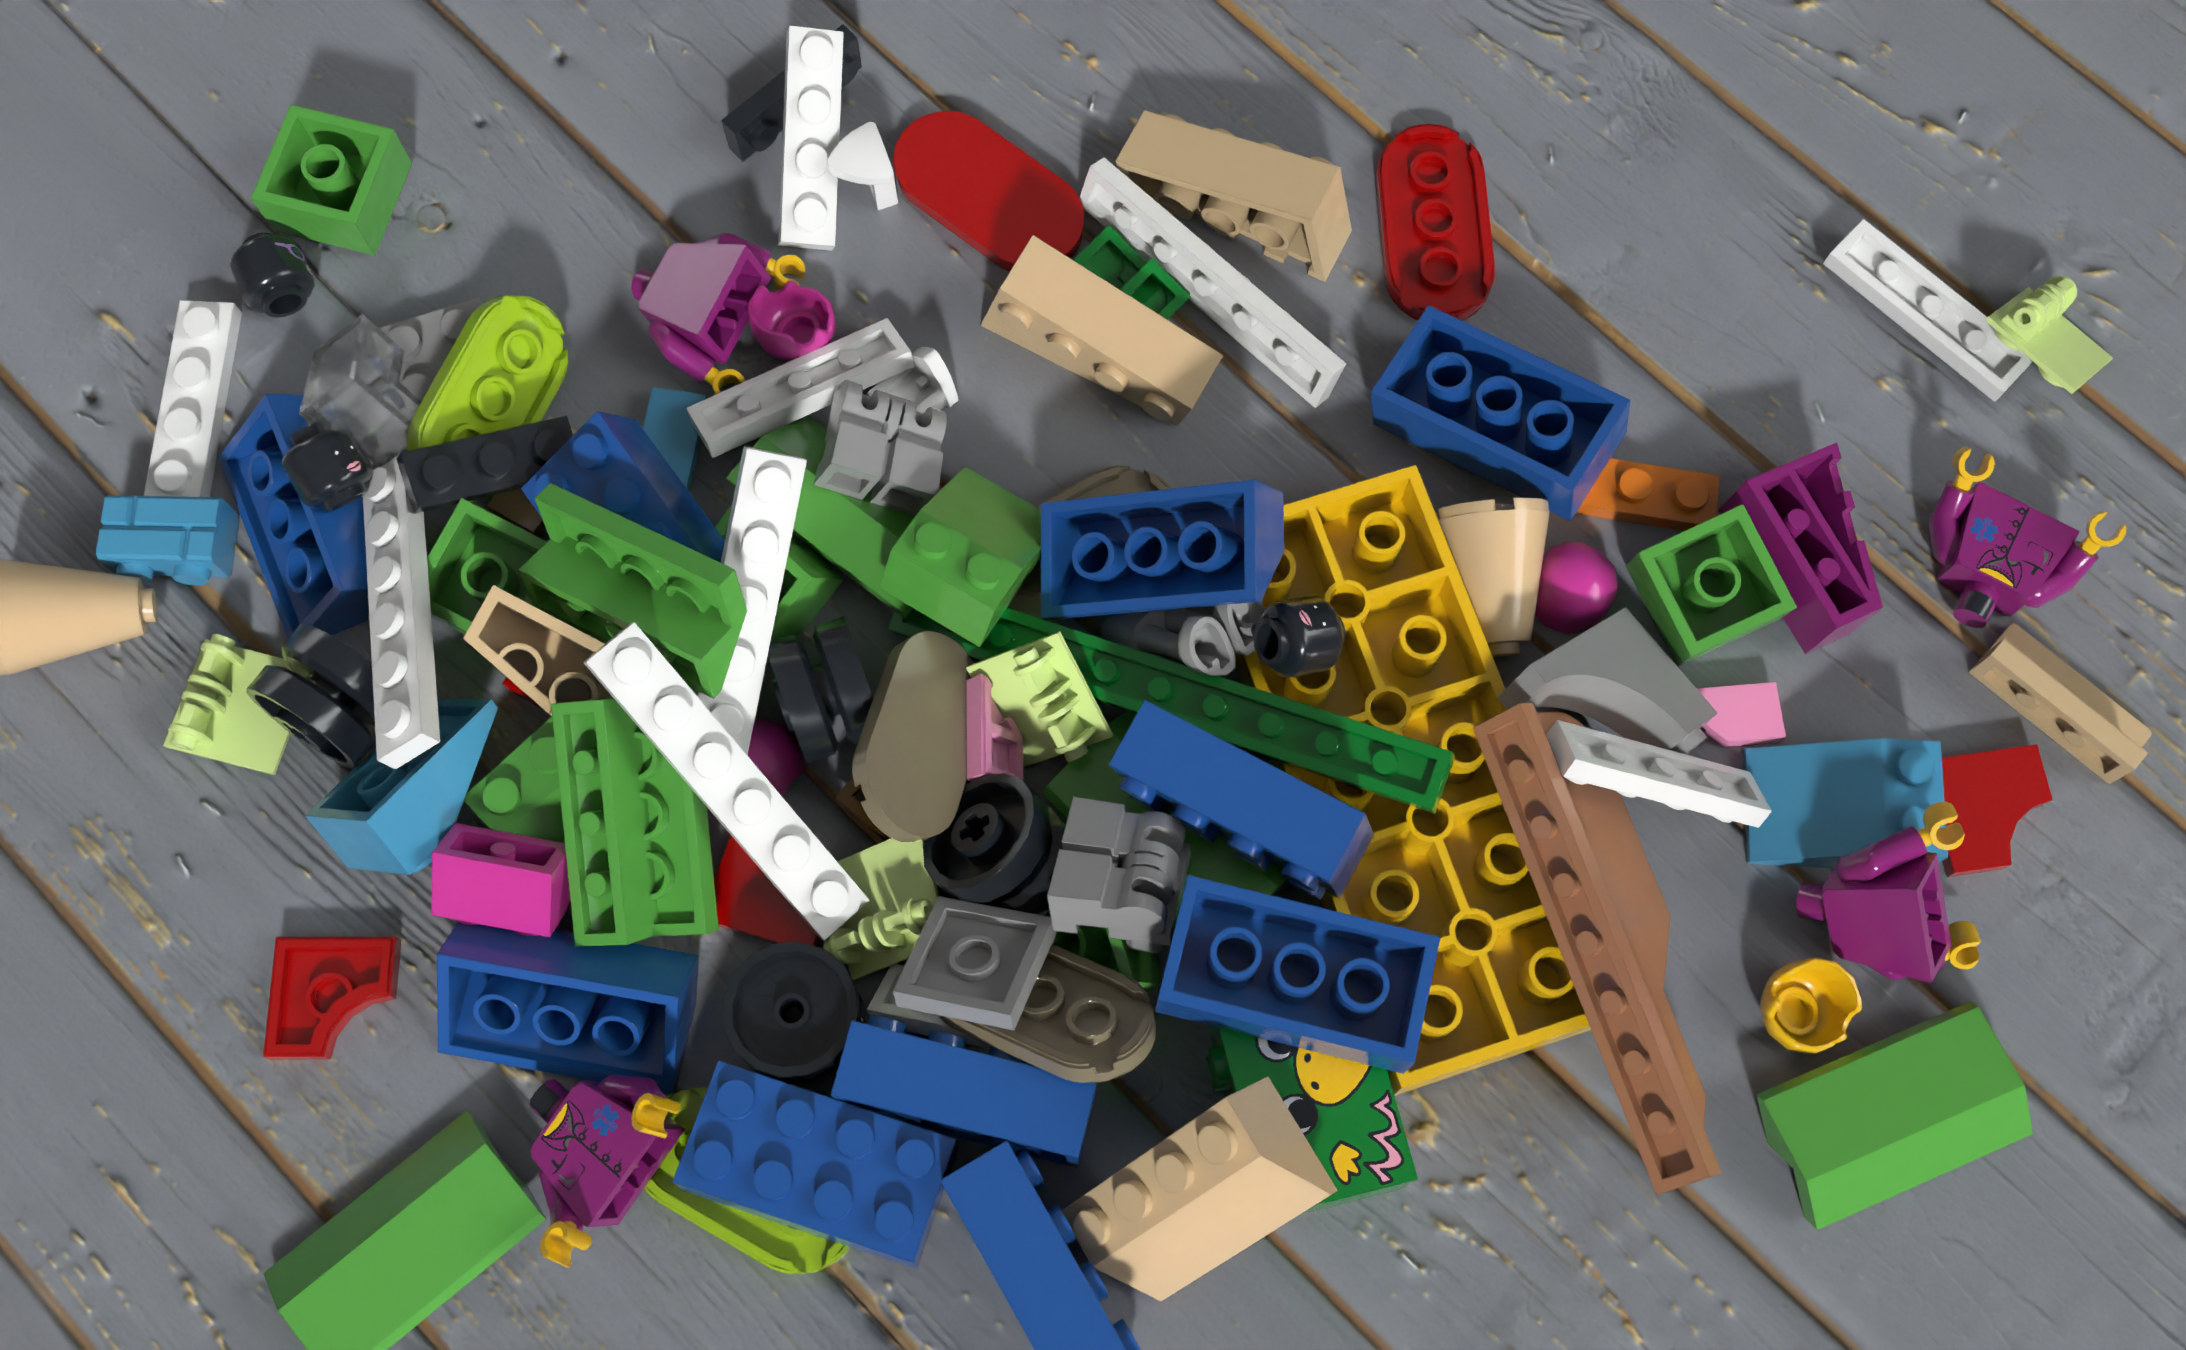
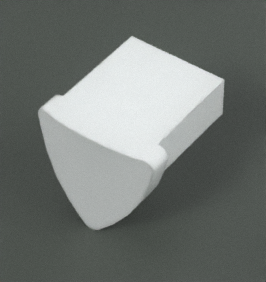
[827,122,898,210]
[867,347,959,413]

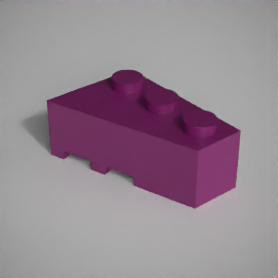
[1718,442,1883,654]

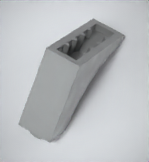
[1497,607,1718,755]

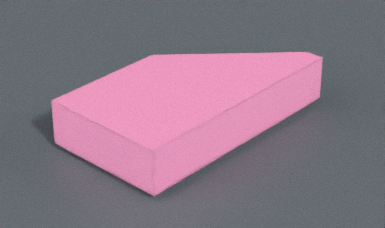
[966,674,1023,782]
[1697,682,1786,747]

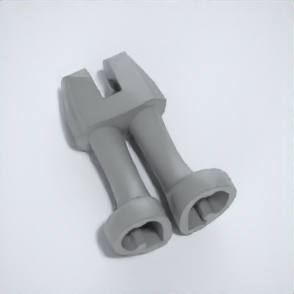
[1100,601,1264,676]

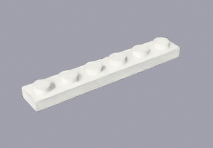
[1079,157,1346,408]
[695,446,807,755]
[363,452,440,769]
[583,622,869,941]

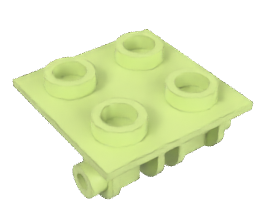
[1985,276,2113,394]
[966,631,1113,767]
[163,634,292,775]
[823,838,940,980]

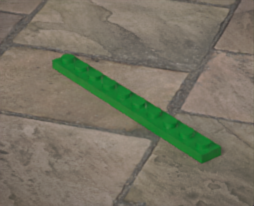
[887,608,1455,814]

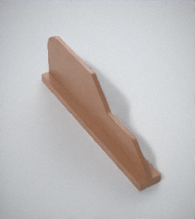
[1473,703,1722,1195]

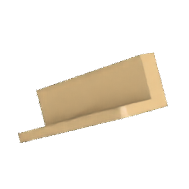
[1969,623,2152,784]

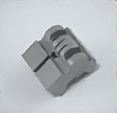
[813,380,947,516]
[1047,797,1191,953]

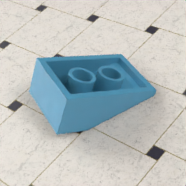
[305,698,498,875]
[1742,738,1948,868]

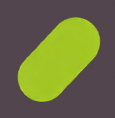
[406,295,568,502]
[644,1087,851,1275]

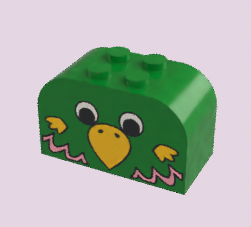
[1205,1026,1418,1213]

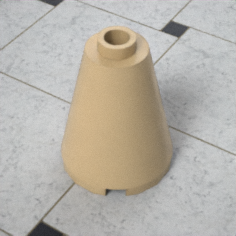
[1435,498,1550,657]
[0,559,158,675]

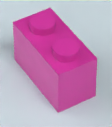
[431,823,571,937]

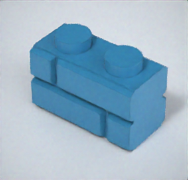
[96,495,240,586]

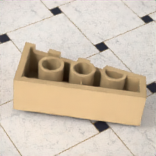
[1116,110,1352,282]
[980,235,1223,425]
[463,585,612,716]

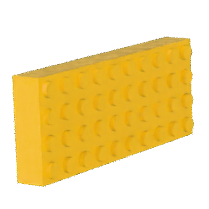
[1235,465,1591,1096]

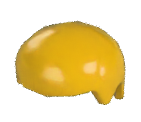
[1759,957,1862,1054]

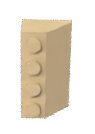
[1061,1077,1338,1302]

